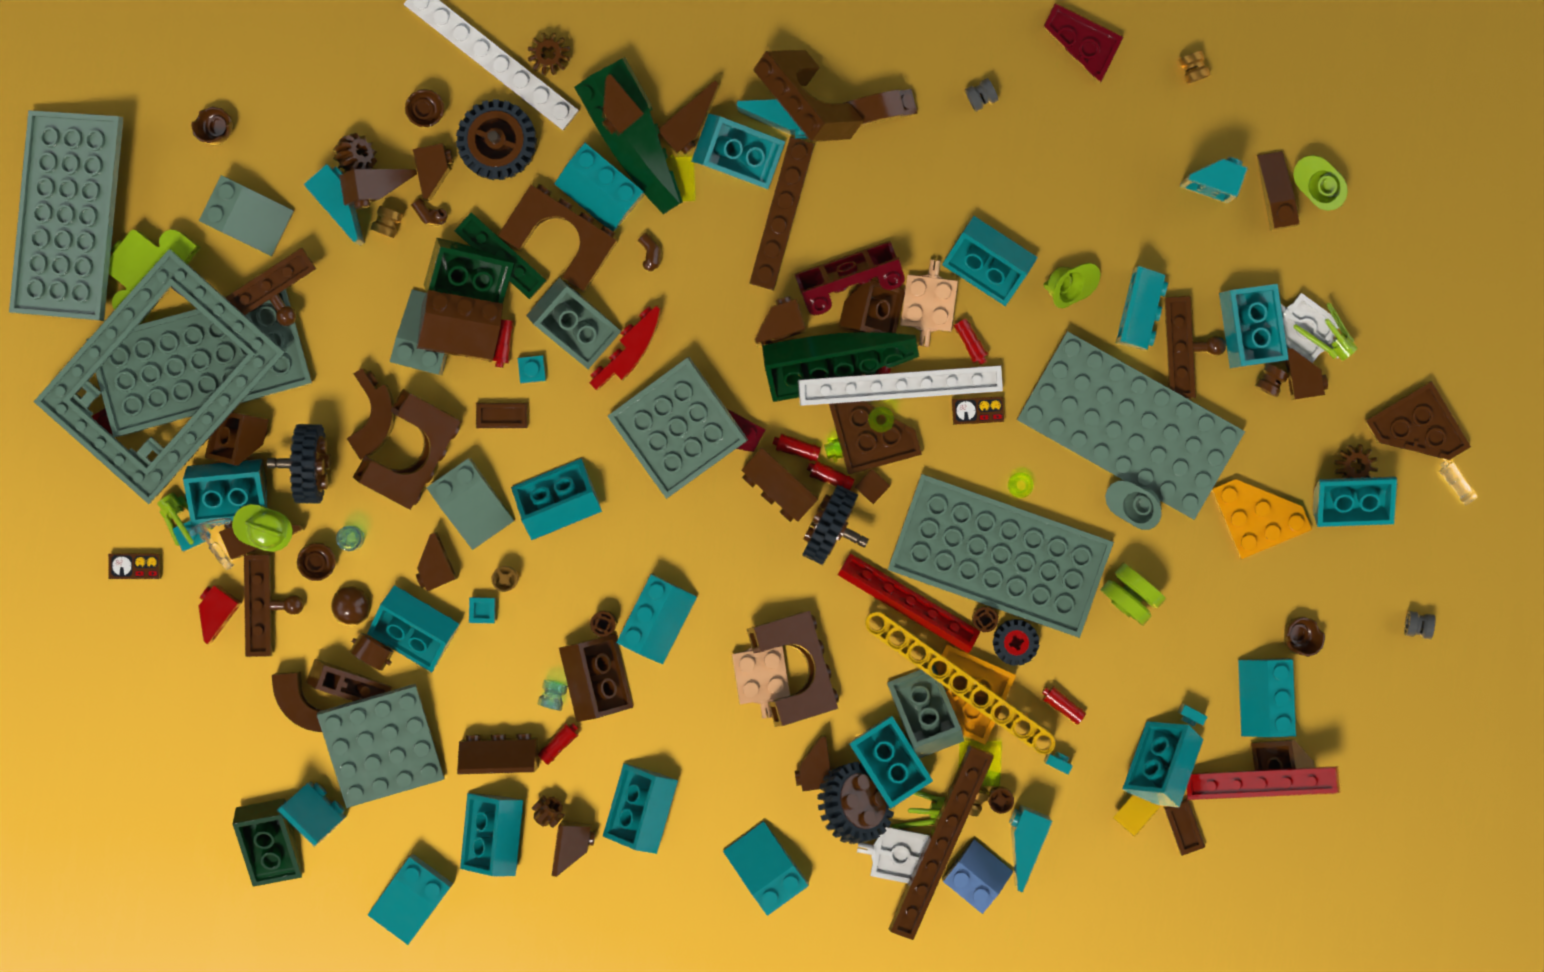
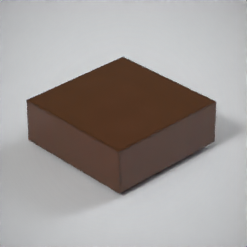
[855,469,890,504]

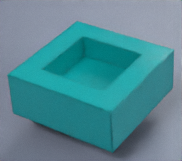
[518,355,546,384]
[173,520,207,552]
[469,597,496,624]
[1178,703,1207,727]
[1044,751,1073,775]

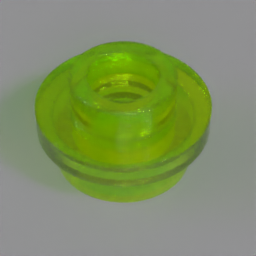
[868,407,894,432]
[824,437,843,463]
[1008,473,1033,498]

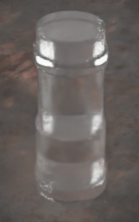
[1439,460,1478,505]

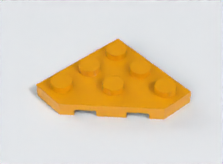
[1212,479,1312,559]
[936,644,1016,745]

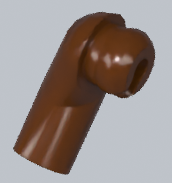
[411,198,448,226]
[638,232,662,272]

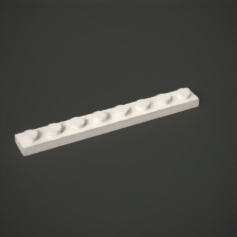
[404,0,579,131]
[798,365,1003,406]

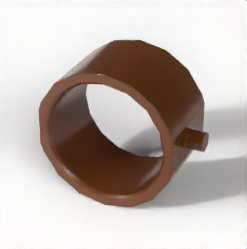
[350,633,393,671]

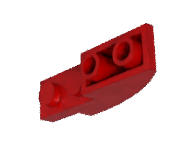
[589,306,661,391]

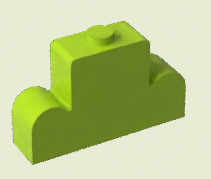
[109,230,201,325]

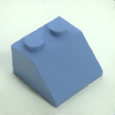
[942,839,1013,914]

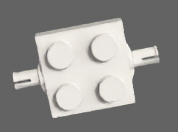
[1281,293,1339,363]
[857,827,929,883]

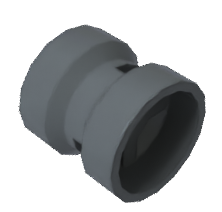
[965,78,999,112]
[1404,611,1436,640]

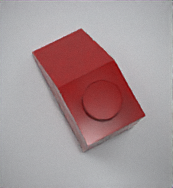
[198,585,242,644]

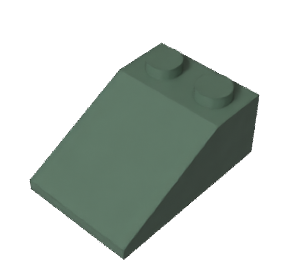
[199,175,294,256]
[526,277,622,369]
[390,289,448,376]
[426,458,514,550]
[887,665,964,758]

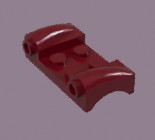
[794,241,905,315]

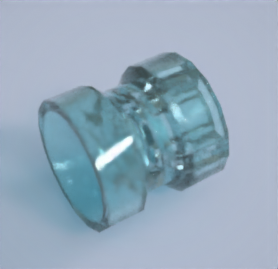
[336,526,365,551]
[537,679,568,711]

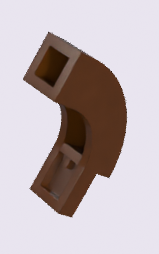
[844,89,917,127]
[347,368,395,460]
[272,672,322,732]

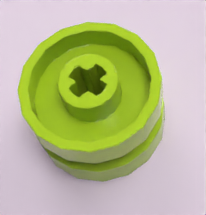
[1100,563,1166,626]

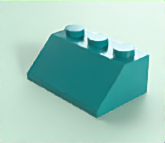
[554,143,645,232]
[1180,157,1247,204]
[942,216,1038,306]
[1116,266,1168,350]
[1219,284,1289,368]
[511,458,602,540]
[183,459,267,525]
[1313,477,1397,527]
[616,574,697,664]
[367,585,460,672]
[1238,658,1296,737]
[849,716,933,809]
[1122,721,1203,807]
[603,763,678,854]
[460,793,523,877]

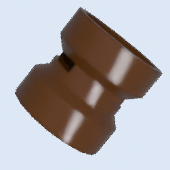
[1255,363,1289,398]
[972,606,998,632]
[590,610,617,637]
[987,786,1014,814]

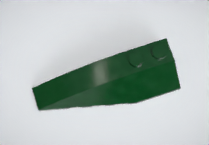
[574,57,683,214]
[762,332,919,402]

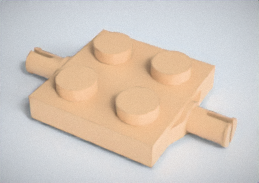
[901,260,958,347]
[732,646,790,719]

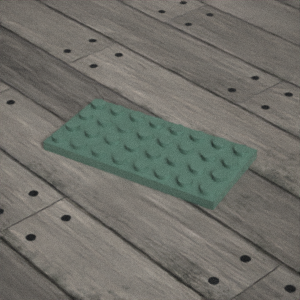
[9,110,124,321]
[86,289,312,438]
[1017,331,1245,520]
[887,474,1114,638]

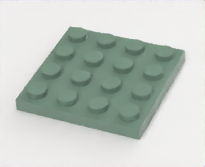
[607,357,748,499]
[317,684,445,808]

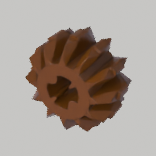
[528,33,570,76]
[333,133,377,173]
[1334,444,1378,479]

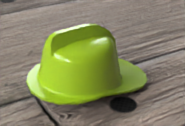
[1293,155,1348,211]
[1044,263,1101,309]
[232,504,293,552]

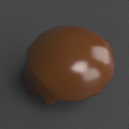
[405,89,444,127]
[191,106,233,146]
[297,542,336,581]
[331,586,370,627]
[1284,617,1325,657]

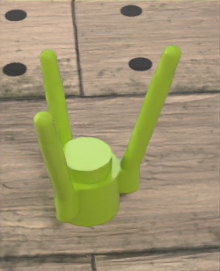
[1293,303,1358,361]
[157,493,214,546]
[891,791,945,829]

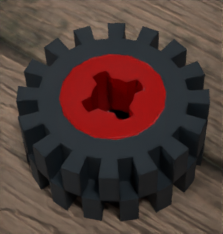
[993,619,1040,666]

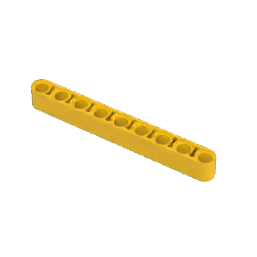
[865,611,1055,755]

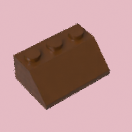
[417,290,503,362]
[755,296,806,347]
[741,447,818,522]
[559,634,633,722]
[457,733,538,775]

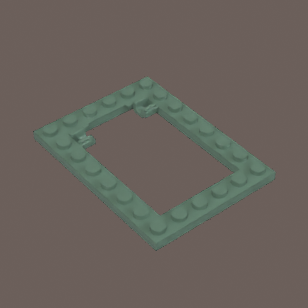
[34,249,286,504]

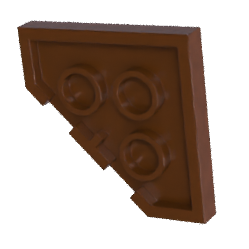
[1365,381,1471,460]
[829,401,922,475]

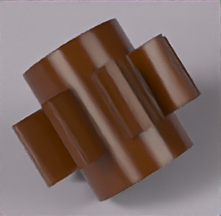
[532,795,565,828]

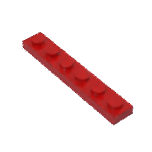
[837,553,981,654]
[1187,766,1340,800]

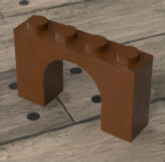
[753,50,864,142]
[498,184,618,292]
[353,389,461,510]
[747,611,839,727]

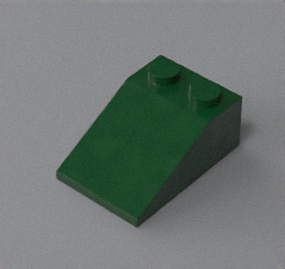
[424,238,514,304]
[232,798,302,887]

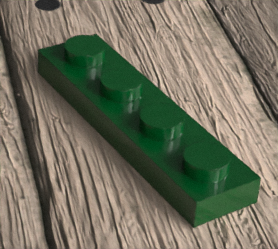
[454,213,547,300]

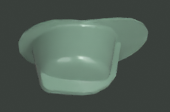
[1105,481,1162,530]

